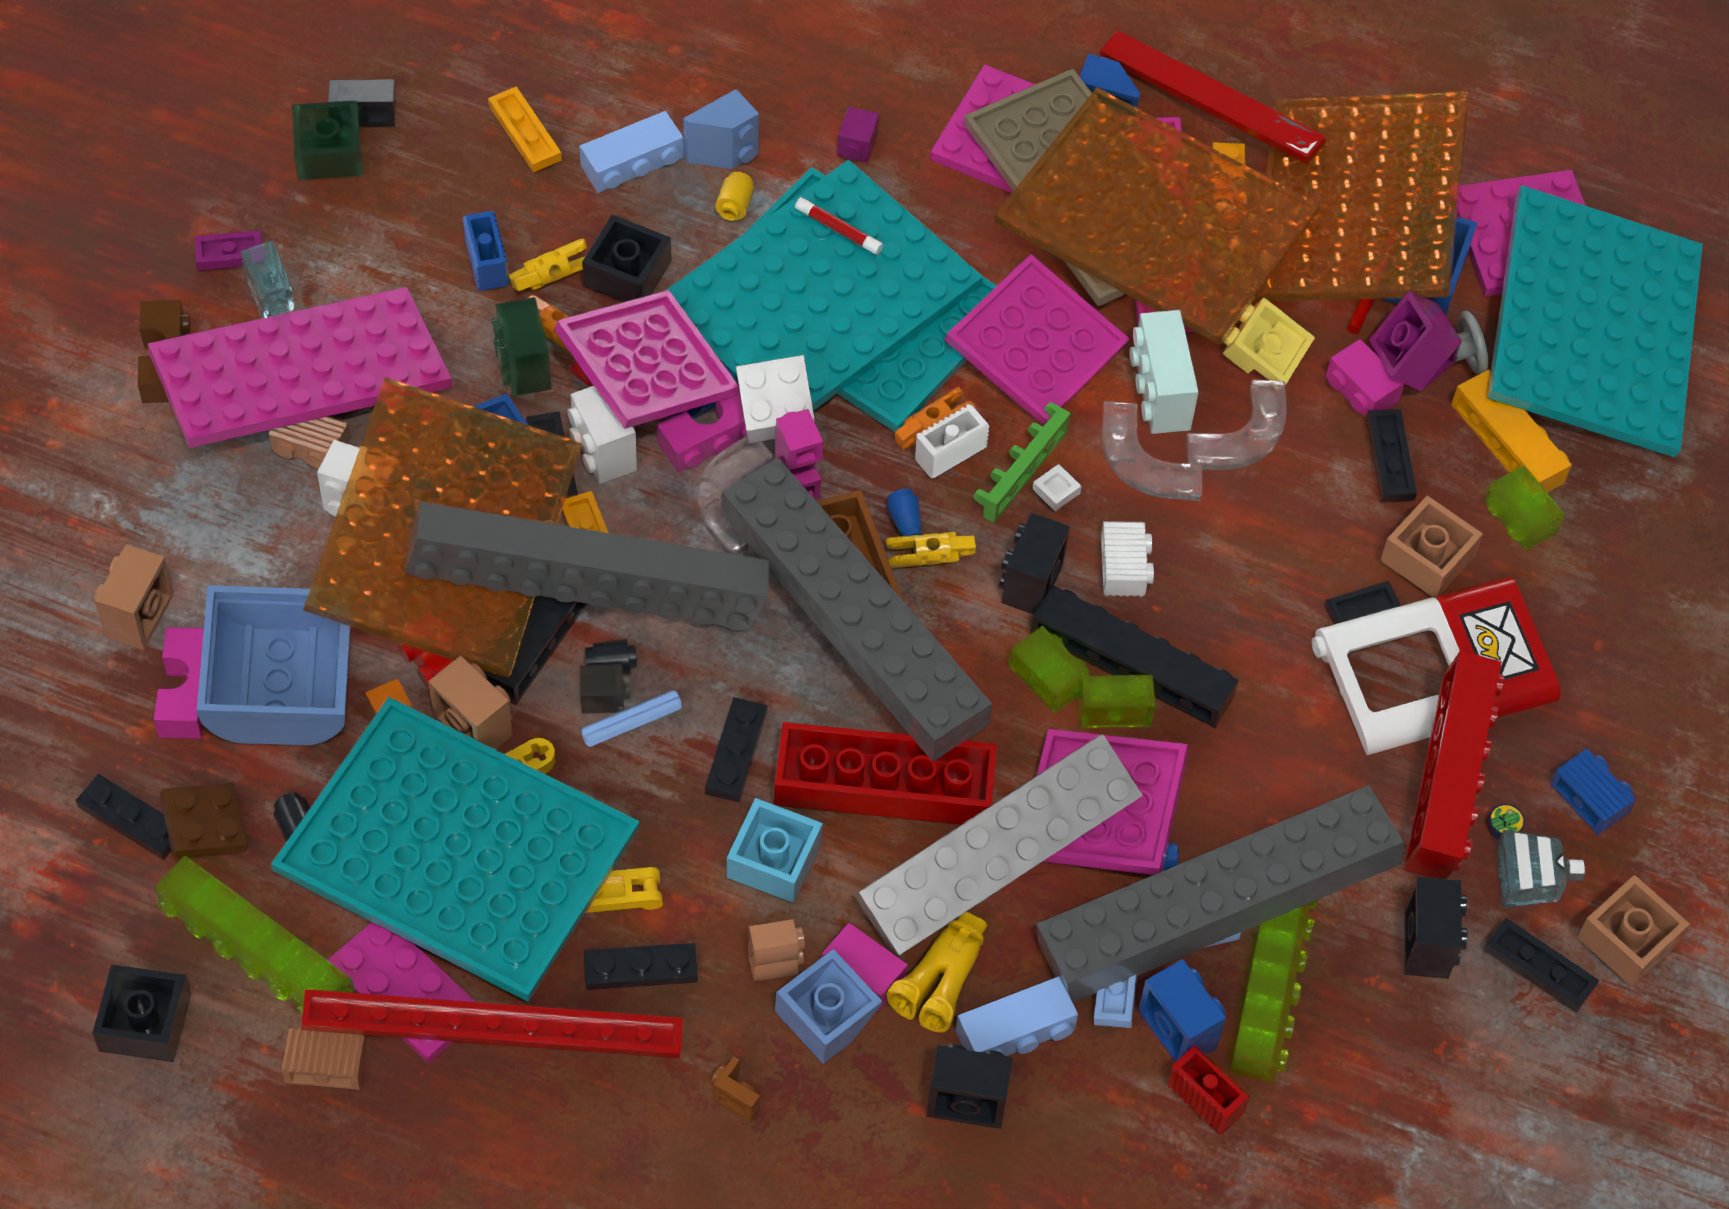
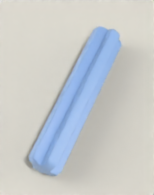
[581,690,682,747]

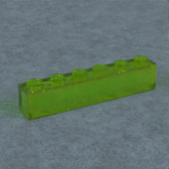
[155,856,356,1015]
[1230,900,1318,1084]

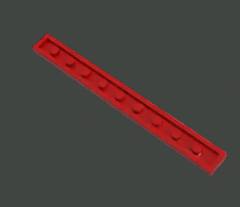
[301,989,683,1058]

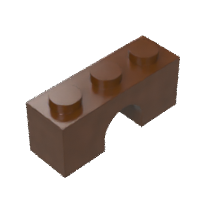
[137,300,191,403]

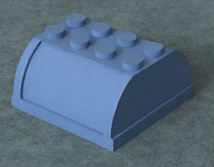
[197,585,352,745]

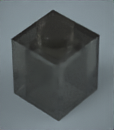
[580,664,631,714]

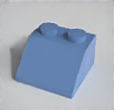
[684,89,759,169]
[775,949,882,1064]

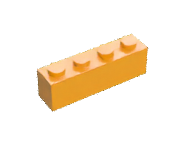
[1451,369,1571,500]

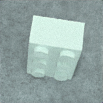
[1130,310,1199,434]

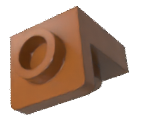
[711,1056,760,1123]

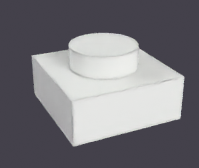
[1033,464,1082,511]

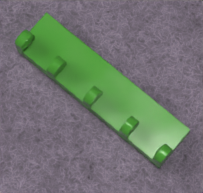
[973,402,1071,523]

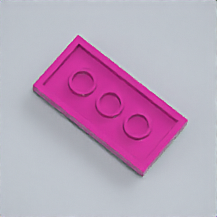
[326,922,475,1064]

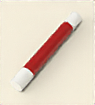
[795,197,884,255]

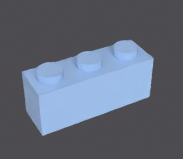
[579,111,684,193]
[955,977,1078,1056]

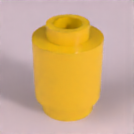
[715,172,754,221]

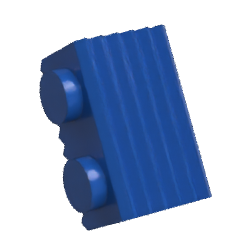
[462,211,509,291]
[1550,748,1636,835]

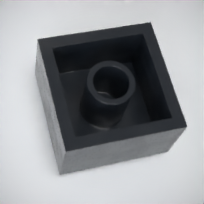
[582,214,672,302]
[999,512,1070,615]
[1404,877,1468,979]
[92,964,191,1062]
[926,1044,1013,1129]

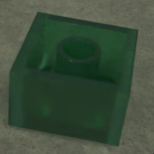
[292,100,363,180]
[491,297,552,397]

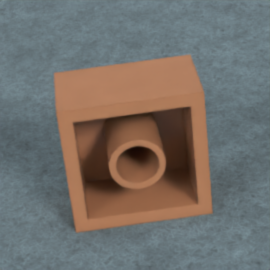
[1380,495,1483,597]
[94,544,174,650]
[428,656,513,750]
[1577,875,1690,987]

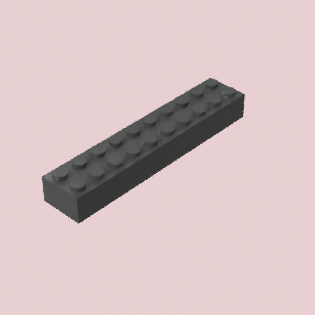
[721,458,992,762]
[405,502,769,630]
[1036,785,1404,1003]

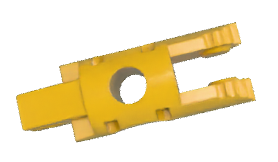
[509,238,587,291]
[886,532,976,569]

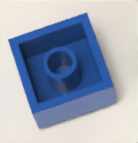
[1138,959,1226,1062]

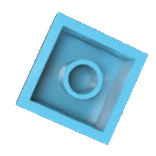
[727,798,823,903]

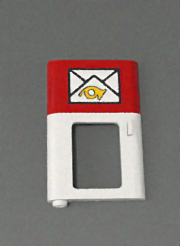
[1312,576,1560,756]

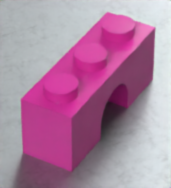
[657,385,748,472]
[775,409,823,500]
[154,627,204,739]

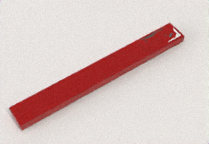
[1099,30,1326,164]

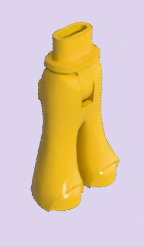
[886,912,987,1033]

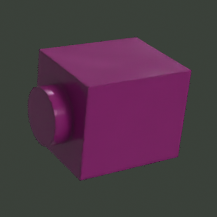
[837,107,879,163]

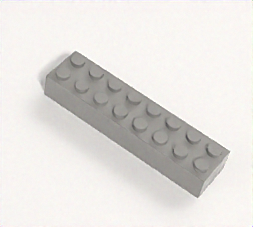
[854,734,1143,956]

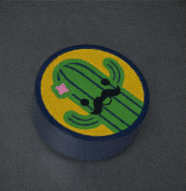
[1487,804,1525,841]

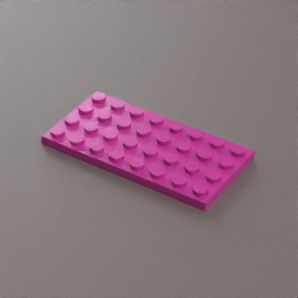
[148,287,452,448]

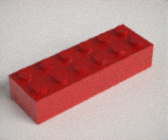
[1403,650,1504,879]
[774,722,997,824]

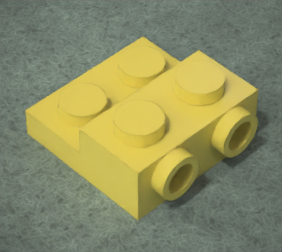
[1222,297,1315,389]

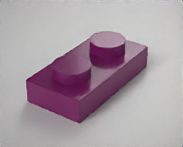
[194,230,264,270]

